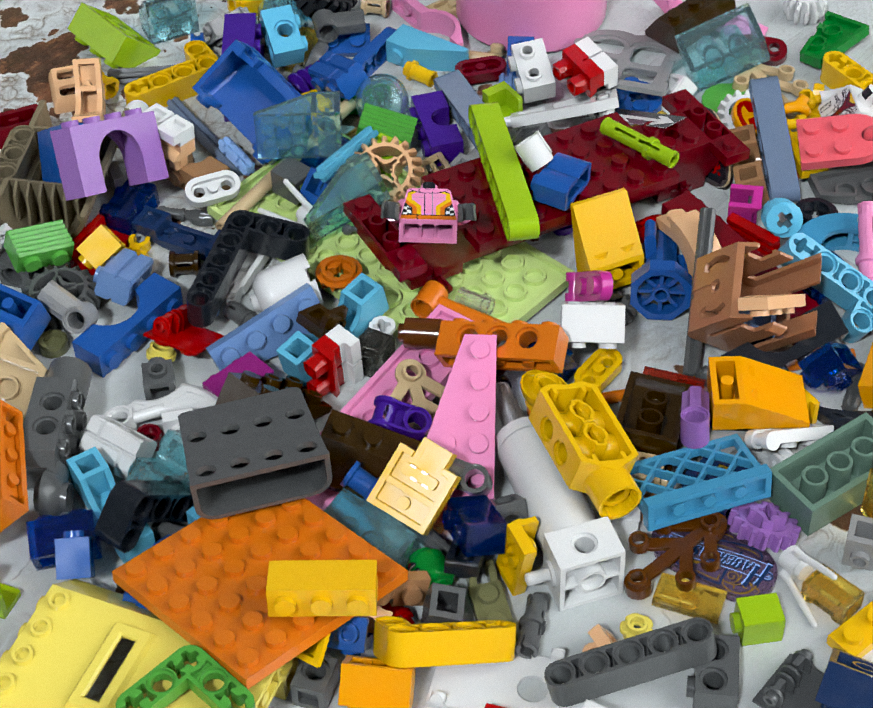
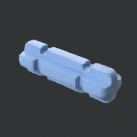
[218,136,256,176]

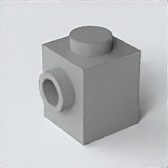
[841,514,873,571]

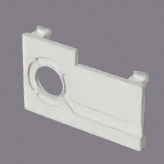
[426,648,566,708]

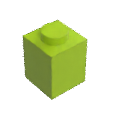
[729,593,786,646]

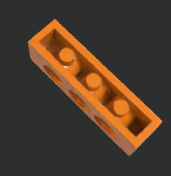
[434,318,569,373]

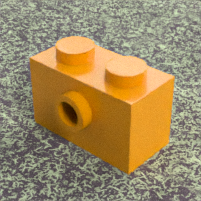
[338,655,416,708]

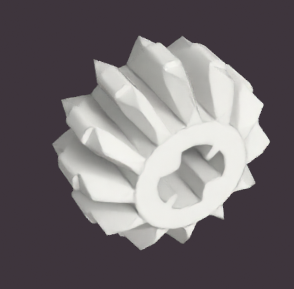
[783,0,827,26]

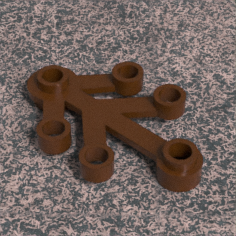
[624,512,728,600]

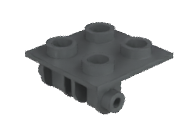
[752,649,824,708]

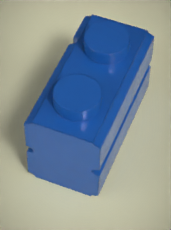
[308,51,369,100]

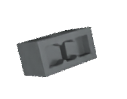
[686,634,740,708]

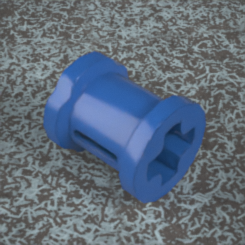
[340,461,380,503]

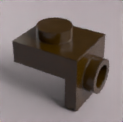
[296,303,348,339]

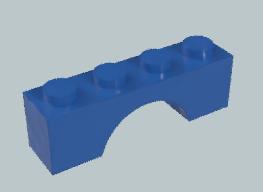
[72,272,183,378]

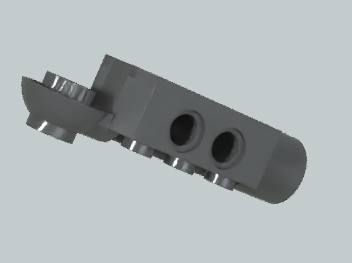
[23,356,93,523]

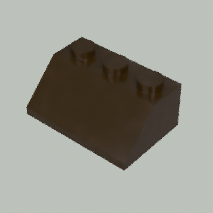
[645,0,737,53]
[321,409,421,505]

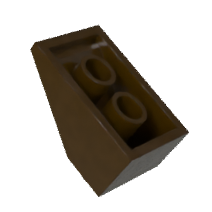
[617,371,692,471]

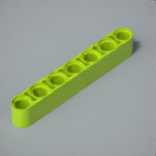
[468,102,540,241]

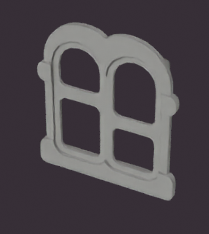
[564,30,682,96]

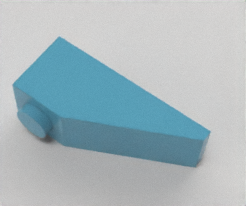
[386,24,469,72]

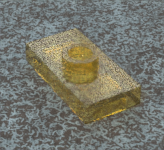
[652,572,728,625]

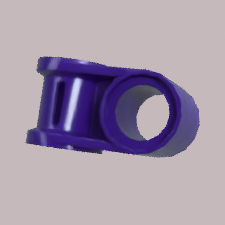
[367,395,432,442]

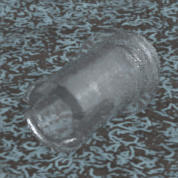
[455,287,495,315]

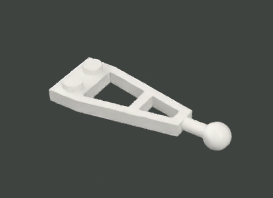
[504,88,619,128]

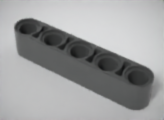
[544,617,717,707]

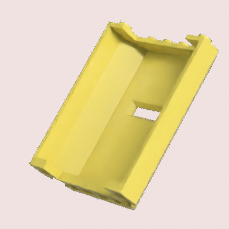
[0,579,299,708]

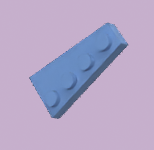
[206,283,321,371]

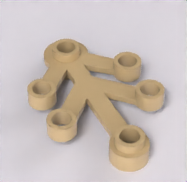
[732,55,809,119]
[383,359,445,438]

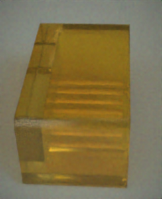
[801,564,864,626]

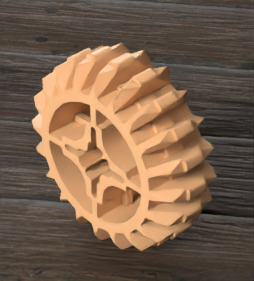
[347,135,425,207]

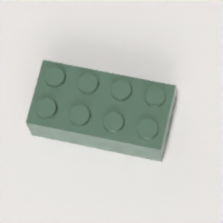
[768,412,873,536]

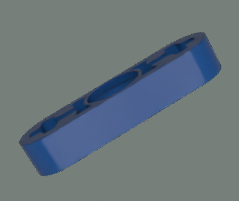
[352,27,397,77]

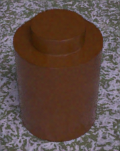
[398,317,443,350]

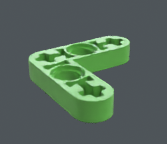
[116,645,256,708]

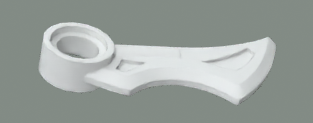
[104,383,218,430]

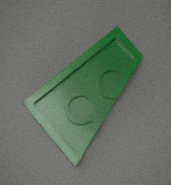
[800,11,869,69]

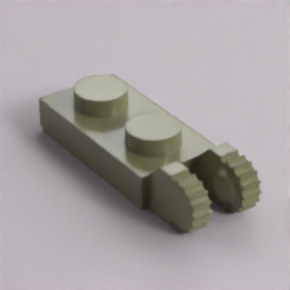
[466,559,518,641]

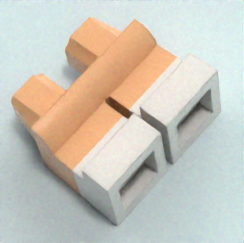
[142,103,196,171]

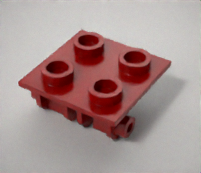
[143,304,224,356]

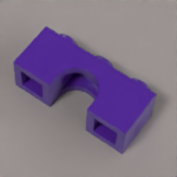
[407,90,464,167]

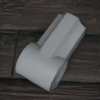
[37,280,99,334]

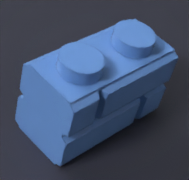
[93,247,154,306]

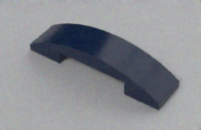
[131,205,221,261]

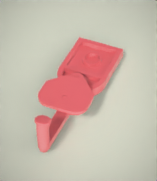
[796,114,873,171]

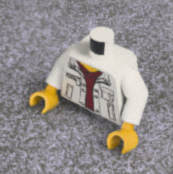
[799,84,873,117]

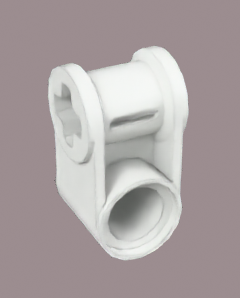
[514,131,553,172]

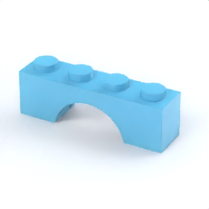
[276,273,389,387]
[66,446,155,564]

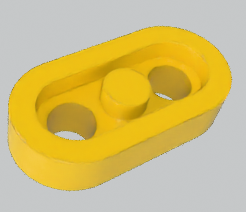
[574,348,623,392]

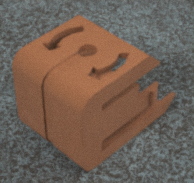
[688,242,822,352]

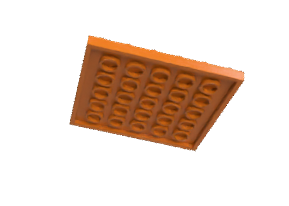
[112,498,408,689]

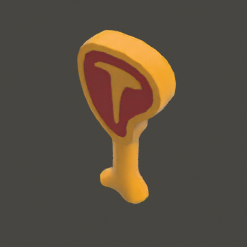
[731,94,811,136]

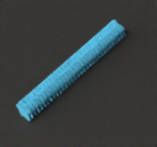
[313,126,379,182]

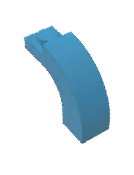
[797,213,859,252]

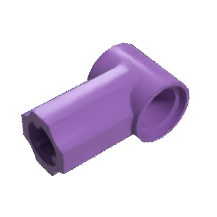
[680,386,710,449]

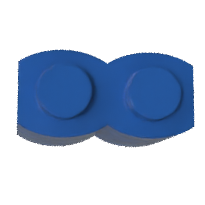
[530,152,591,211]

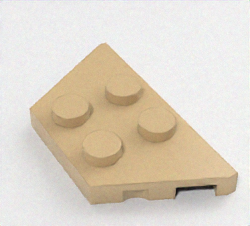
[0,322,48,423]

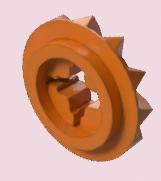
[315,255,362,292]

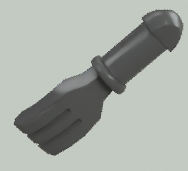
[157,206,215,227]

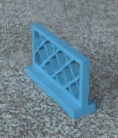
[630,433,772,532]

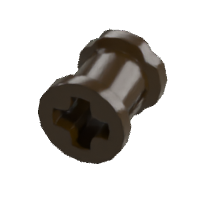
[169,250,201,277]

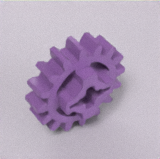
[727,501,801,553]

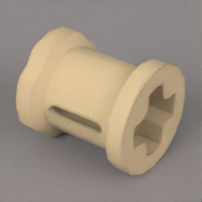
[361,0,391,18]

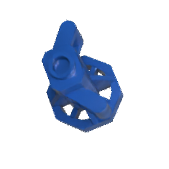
[630,219,692,320]

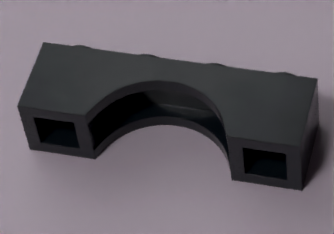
[721,300,849,371]

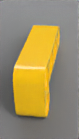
[124,40,218,107]
[820,51,873,90]
[373,616,516,668]

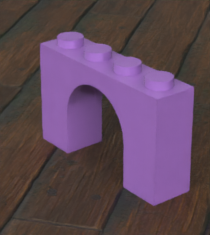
[50,108,169,201]

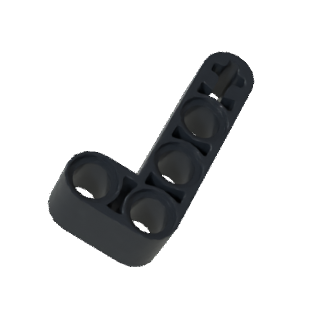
[95,480,194,553]

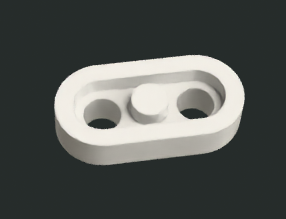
[185,170,241,208]

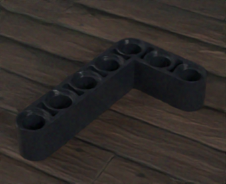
[186,210,310,328]

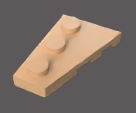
[738,294,806,317]

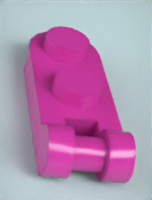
[565,270,613,302]

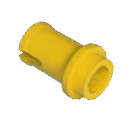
[403,60,438,87]

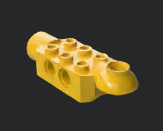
[520,369,642,520]

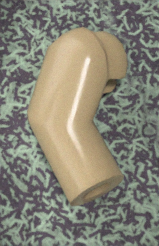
[469,43,505,59]

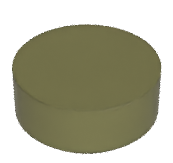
[38,330,69,359]

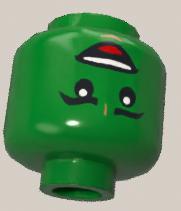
[405,547,455,589]

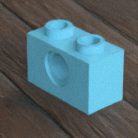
[260,4,308,68]

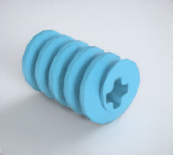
[761,198,803,238]

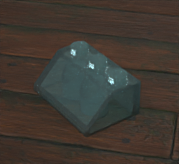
[675,3,771,93]

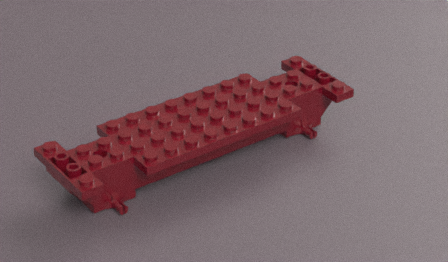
[343,89,750,294]

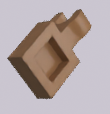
[377,571,431,607]

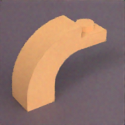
[71,57,106,123]
[656,209,721,281]

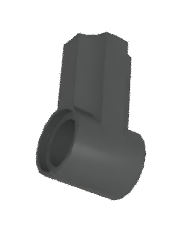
[312,9,366,43]
[449,458,493,499]

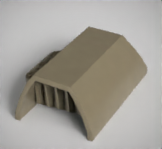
[0,100,130,239]

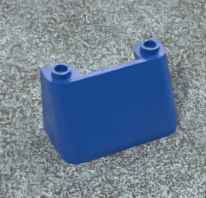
[192,39,325,165]

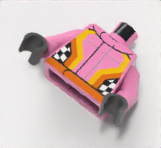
[380,182,476,244]

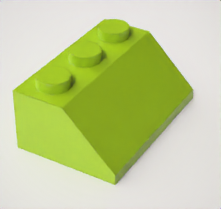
[67,2,161,69]

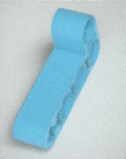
[778,233,873,343]

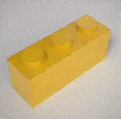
[266,560,378,617]

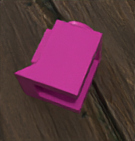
[727,184,764,225]

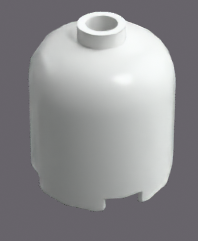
[249,253,324,312]

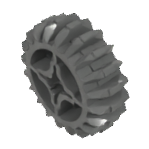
[21,264,101,333]

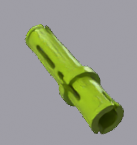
[600,117,680,169]

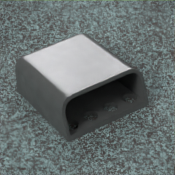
[178,387,332,519]

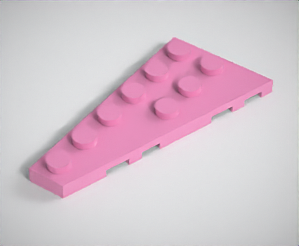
[395,334,497,527]

